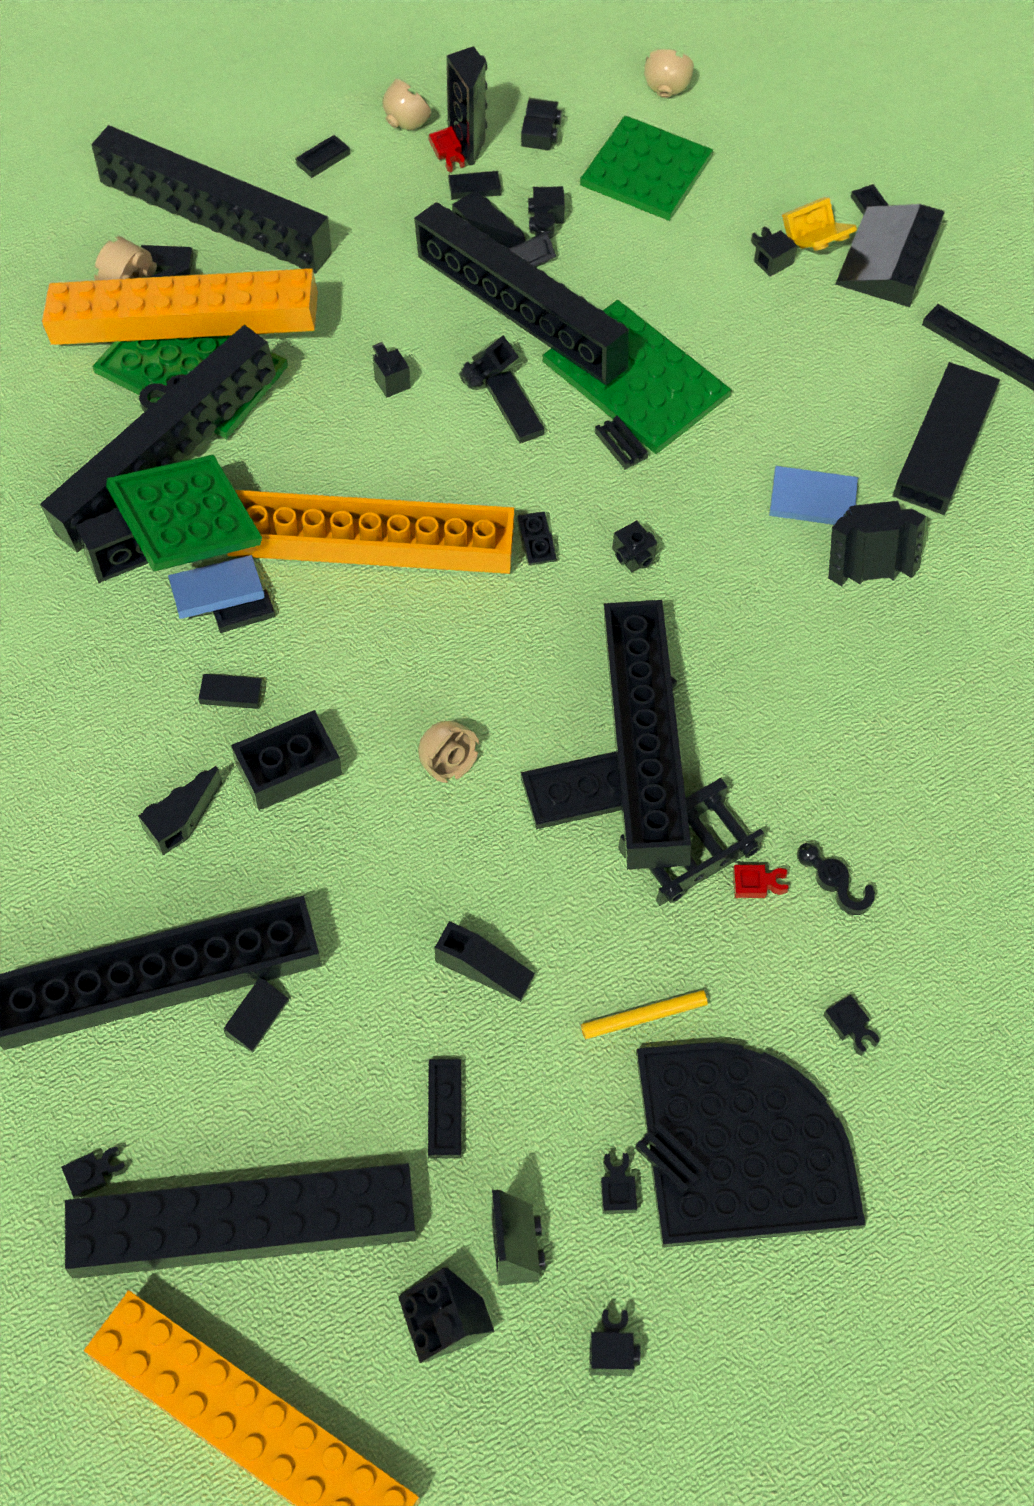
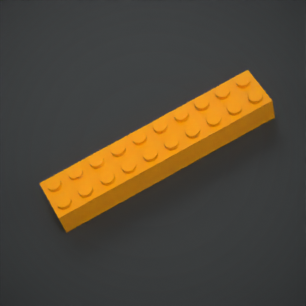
[42,268,318,345]
[227,490,514,574]
[83,1290,420,1506]

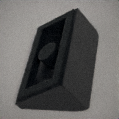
[224,977,289,1053]

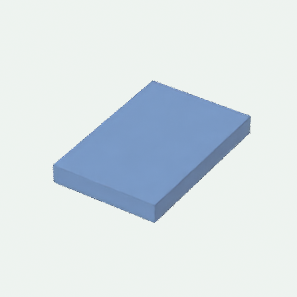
[769,466,858,525]
[168,555,265,619]

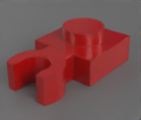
[429,126,465,172]
[733,865,789,898]

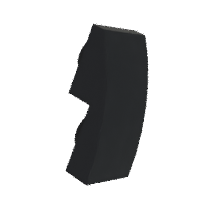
[517,511,557,566]

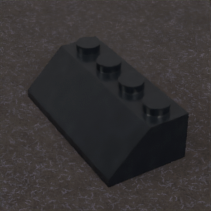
[446,46,488,166]

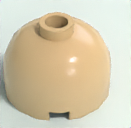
[644,49,694,97]
[382,79,431,130]
[418,721,479,783]

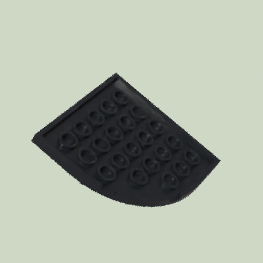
[636,1042,866,1248]

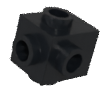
[612,520,657,573]

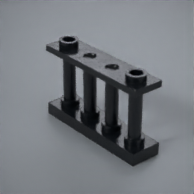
[618,778,764,906]

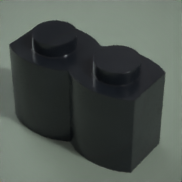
[521,98,562,150]

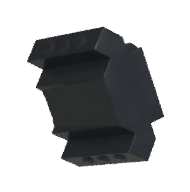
[828,501,926,587]

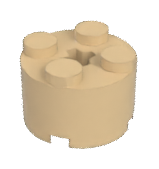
[94,236,157,281]

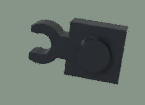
[823,995,880,1056]
[61,1147,127,1199]
[600,1153,637,1214]

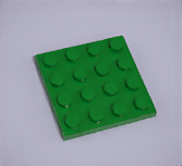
[580,115,713,221]
[106,454,262,572]

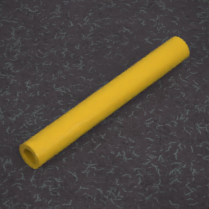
[581,990,708,1040]

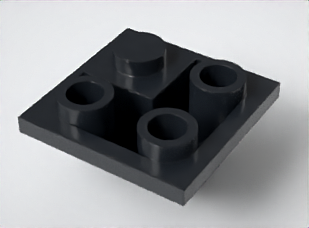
[398,1267,495,1363]

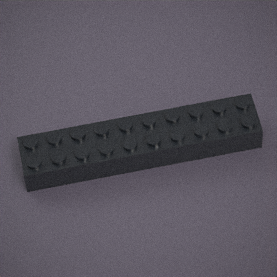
[91,125,332,274]
[414,202,629,385]
[40,324,276,553]
[604,599,691,870]
[0,895,322,1050]
[65,1163,416,1279]

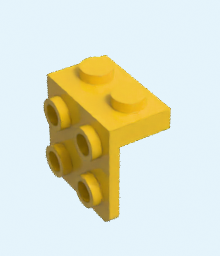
[782,197,857,250]

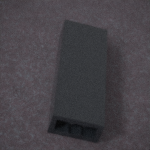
[892,362,1000,515]

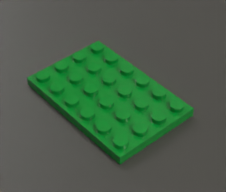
[542,299,732,455]
[93,335,288,439]

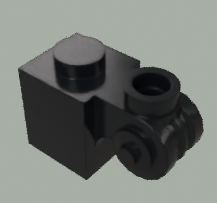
[528,186,565,239]
[459,335,519,389]

